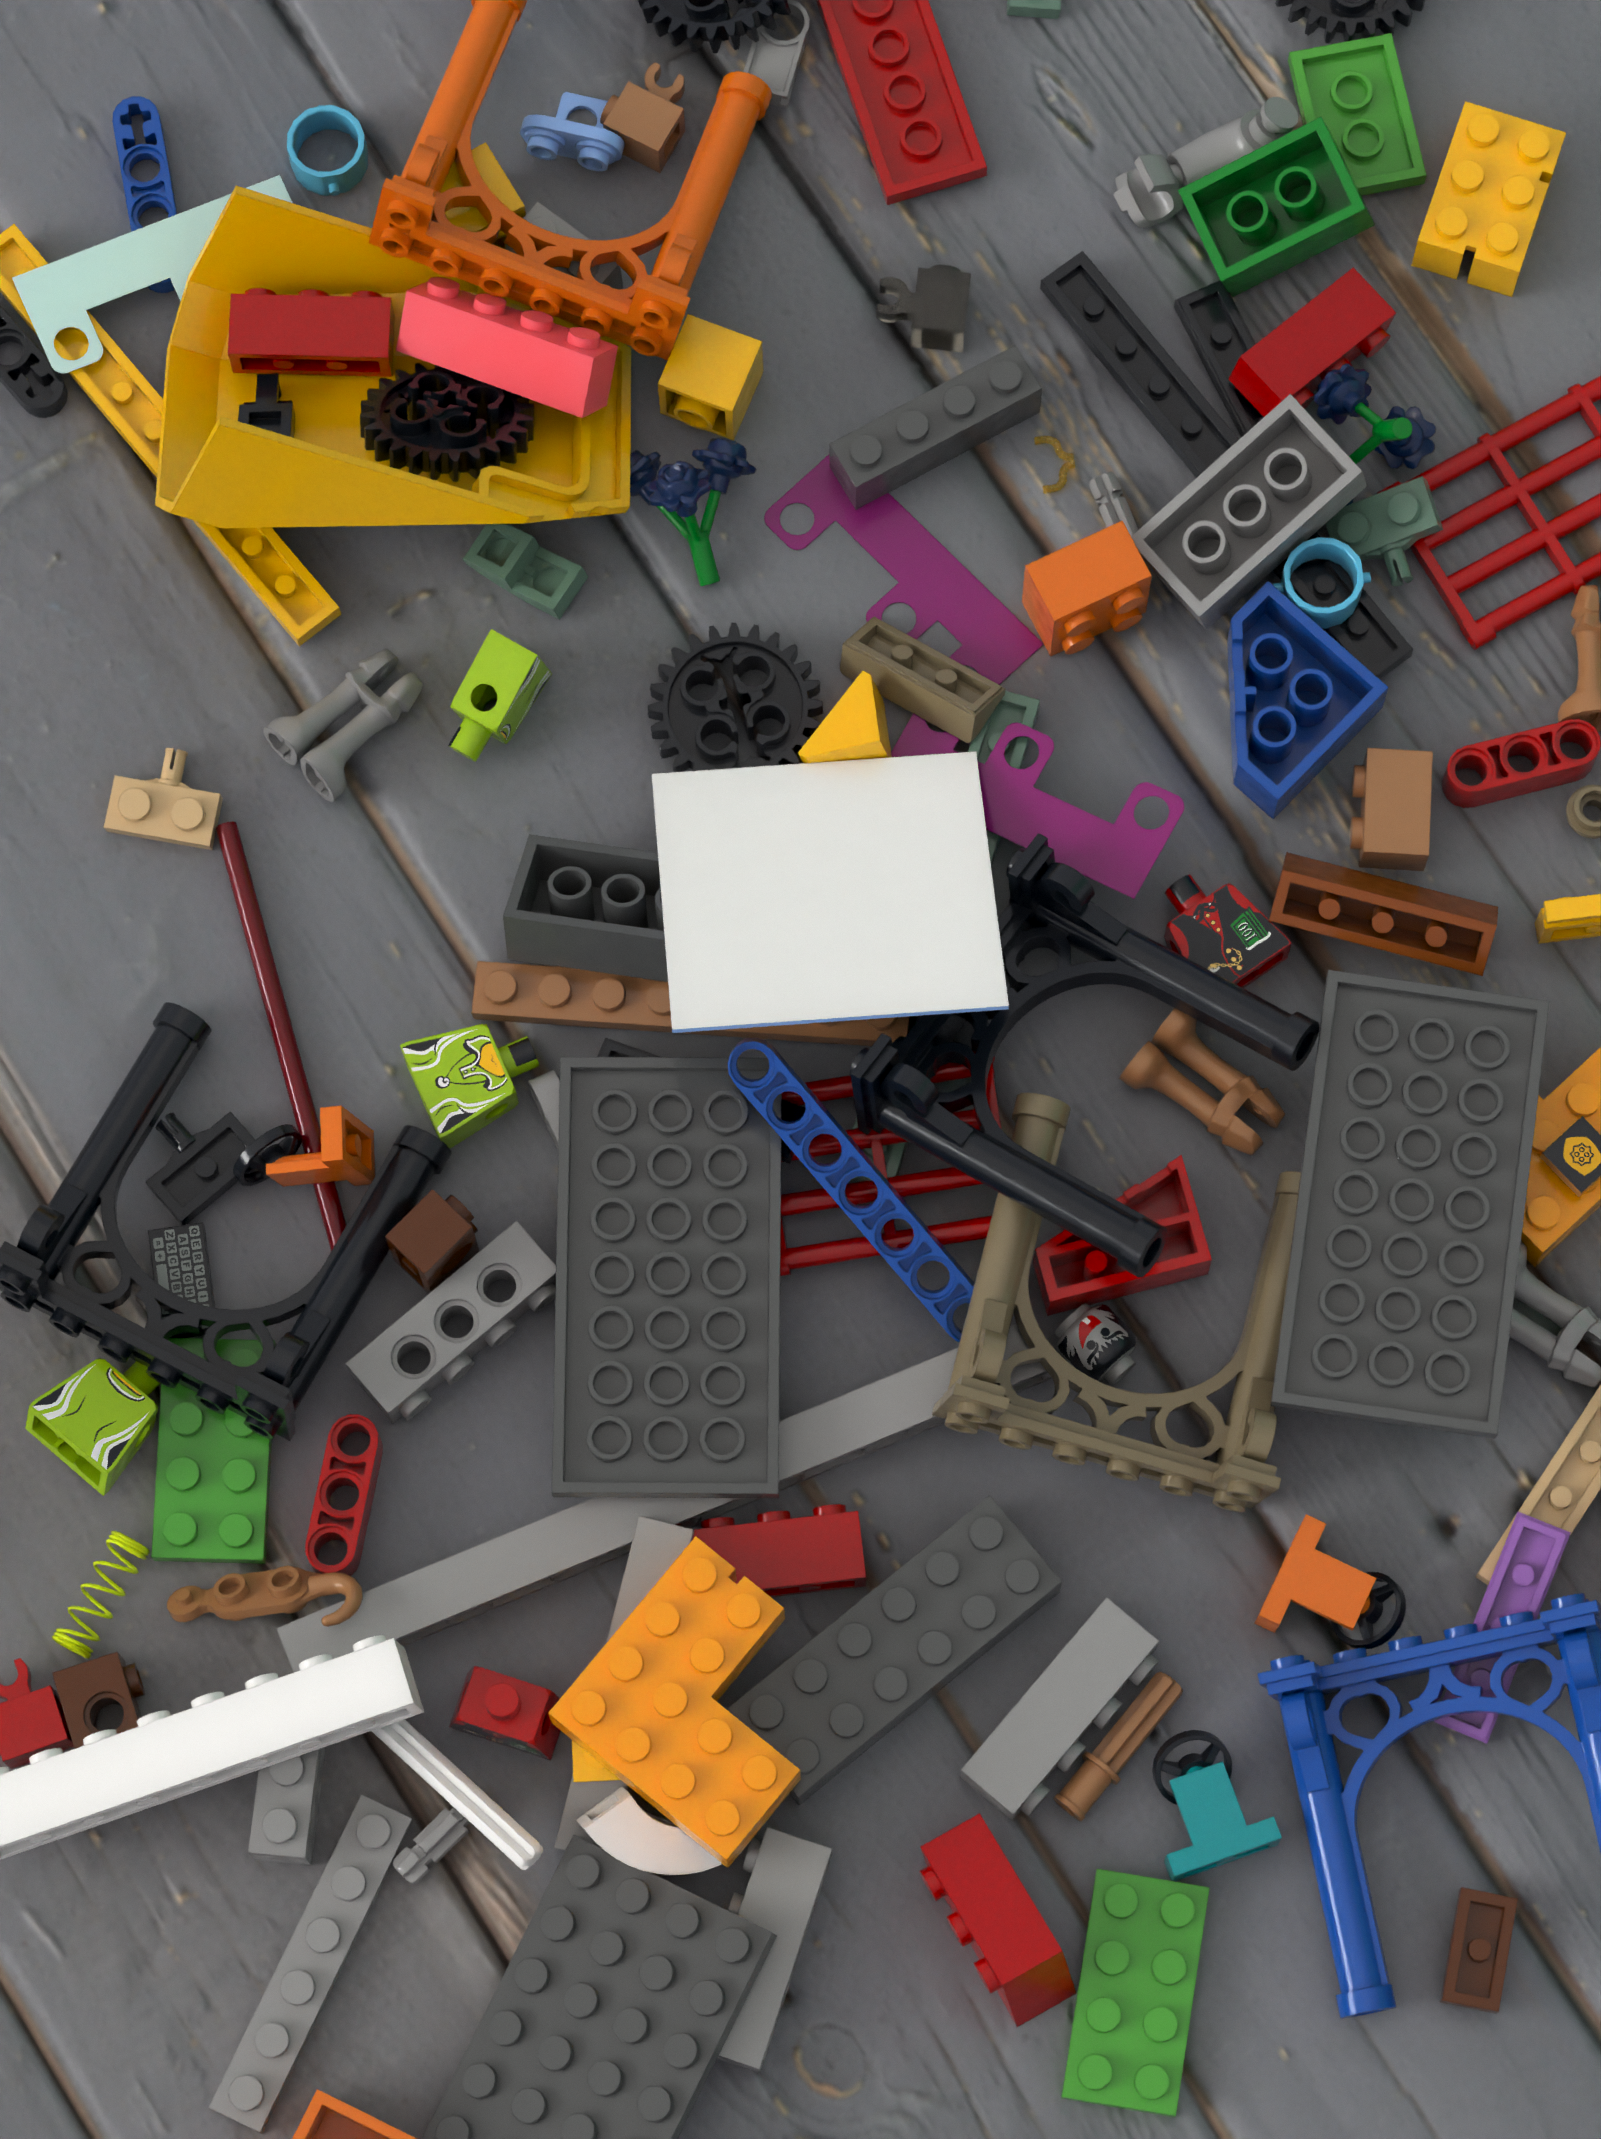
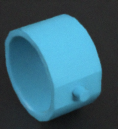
[287,105,368,196]
[1273,537,1371,629]

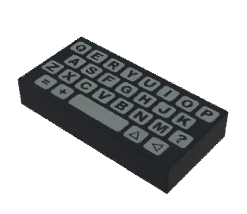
[148,1222,215,1338]

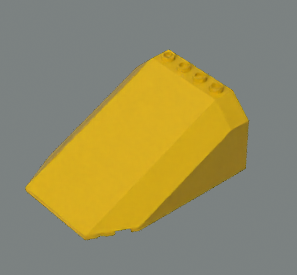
[155,185,631,528]

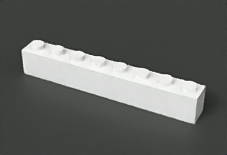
[0,1635,424,1860]

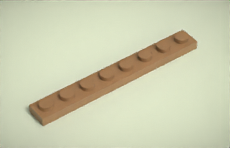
[471,961,911,1046]

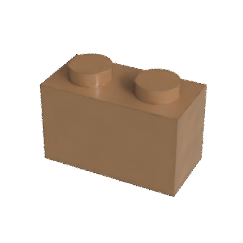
[1350,748,1433,871]

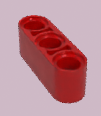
[1442,719,1601,808]
[305,1414,383,1576]

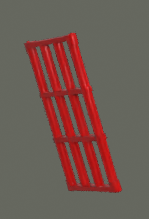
[1377,376,1601,650]
[780,1050,1002,1276]

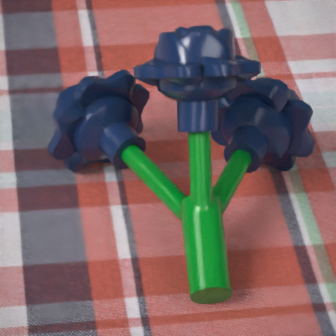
[1314,363,1436,506]
[630,438,756,586]

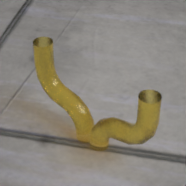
[1034,436,1076,494]

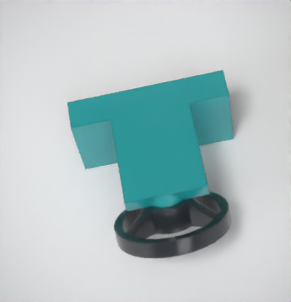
[1152,1730,1282,1882]

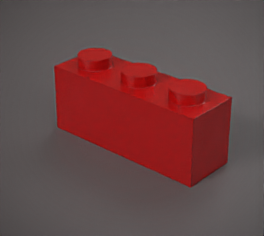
[1228,267,1396,417]
[228,288,395,377]
[692,1504,866,1597]

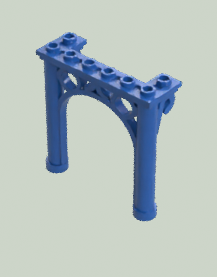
[1257,1593,1601,2019]

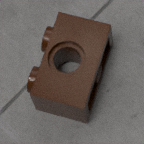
[385,1189,479,1294]
[52,1652,145,1749]

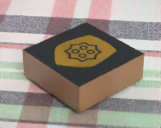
[1540,1116,1601,1197]

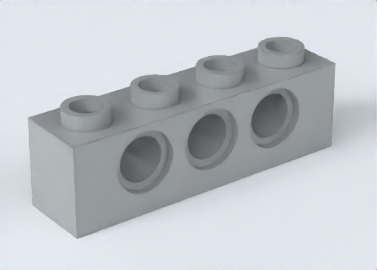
[345,1221,556,1424]

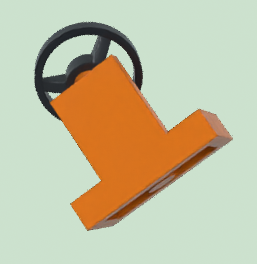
[233,1105,375,1187]
[1254,1514,1406,1649]

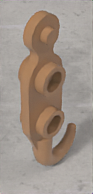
[167,1566,363,1627]

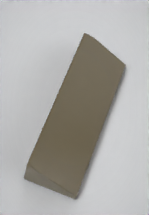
[840,617,1006,743]

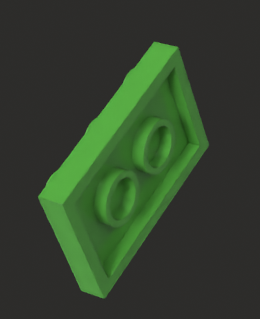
[1288,33,1427,196]

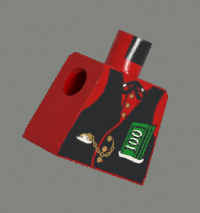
[1164,874,1292,988]
[449,1666,561,1761]

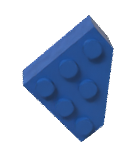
[1227,581,1389,819]

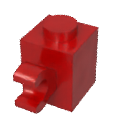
[0,1658,74,1769]

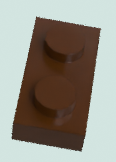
[1440,1887,1518,2014]

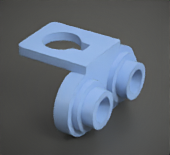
[520,92,625,171]

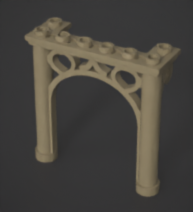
[932,1093,1301,1512]

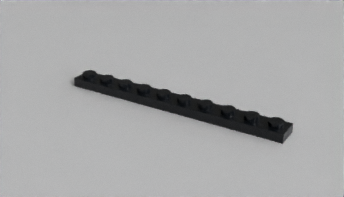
[1040,251,1413,679]

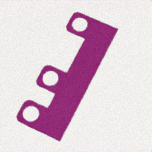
[764,455,1043,685]
[891,714,1184,899]

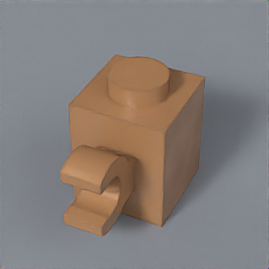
[600,62,685,173]

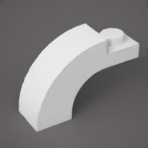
[576,1786,742,1875]

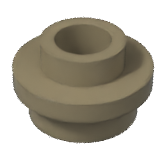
[1566,784,1601,839]

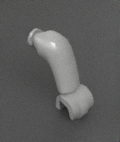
[1113,97,1299,228]

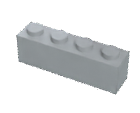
[960,1597,1159,1821]
[717,1827,832,2073]

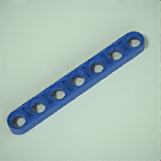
[727,1037,975,1343]

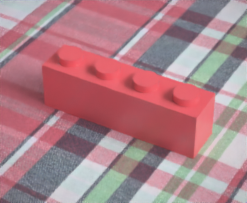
[396,277,618,418]

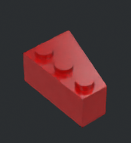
[1033,1155,1212,1316]
[919,1813,1077,2027]

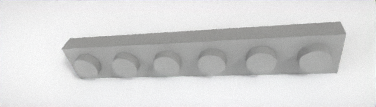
[208,1795,414,2134]

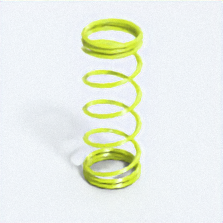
[51,1531,150,1659]

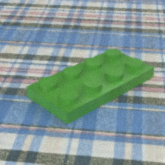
[151,1338,277,1564]
[1061,1869,1210,2118]

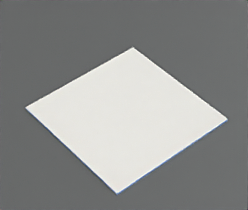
[652,751,1009,1033]

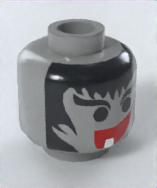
[1055,1303,1137,1386]

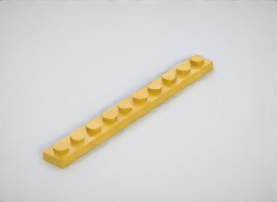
[0,224,341,647]

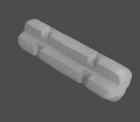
[1089,472,1148,568]
[392,1807,470,1884]

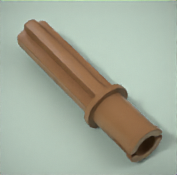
[1054,1672,1183,1822]

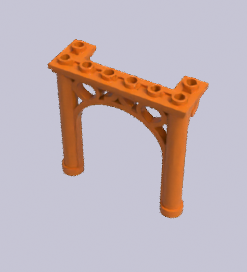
[369,0,772,361]

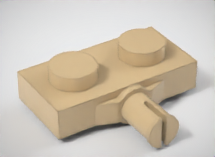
[104,748,223,850]

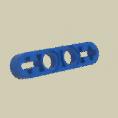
[112,96,178,293]

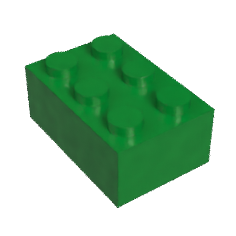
[1178,117,1375,297]

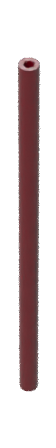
[215,822,347,1251]

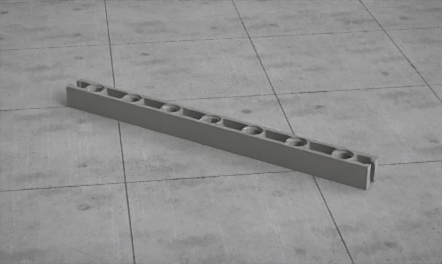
[276,1323,1052,1672]

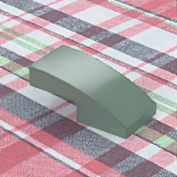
[463,524,588,620]

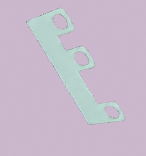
[12,175,292,374]

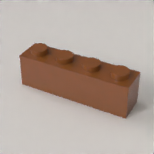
[1269,852,1498,976]

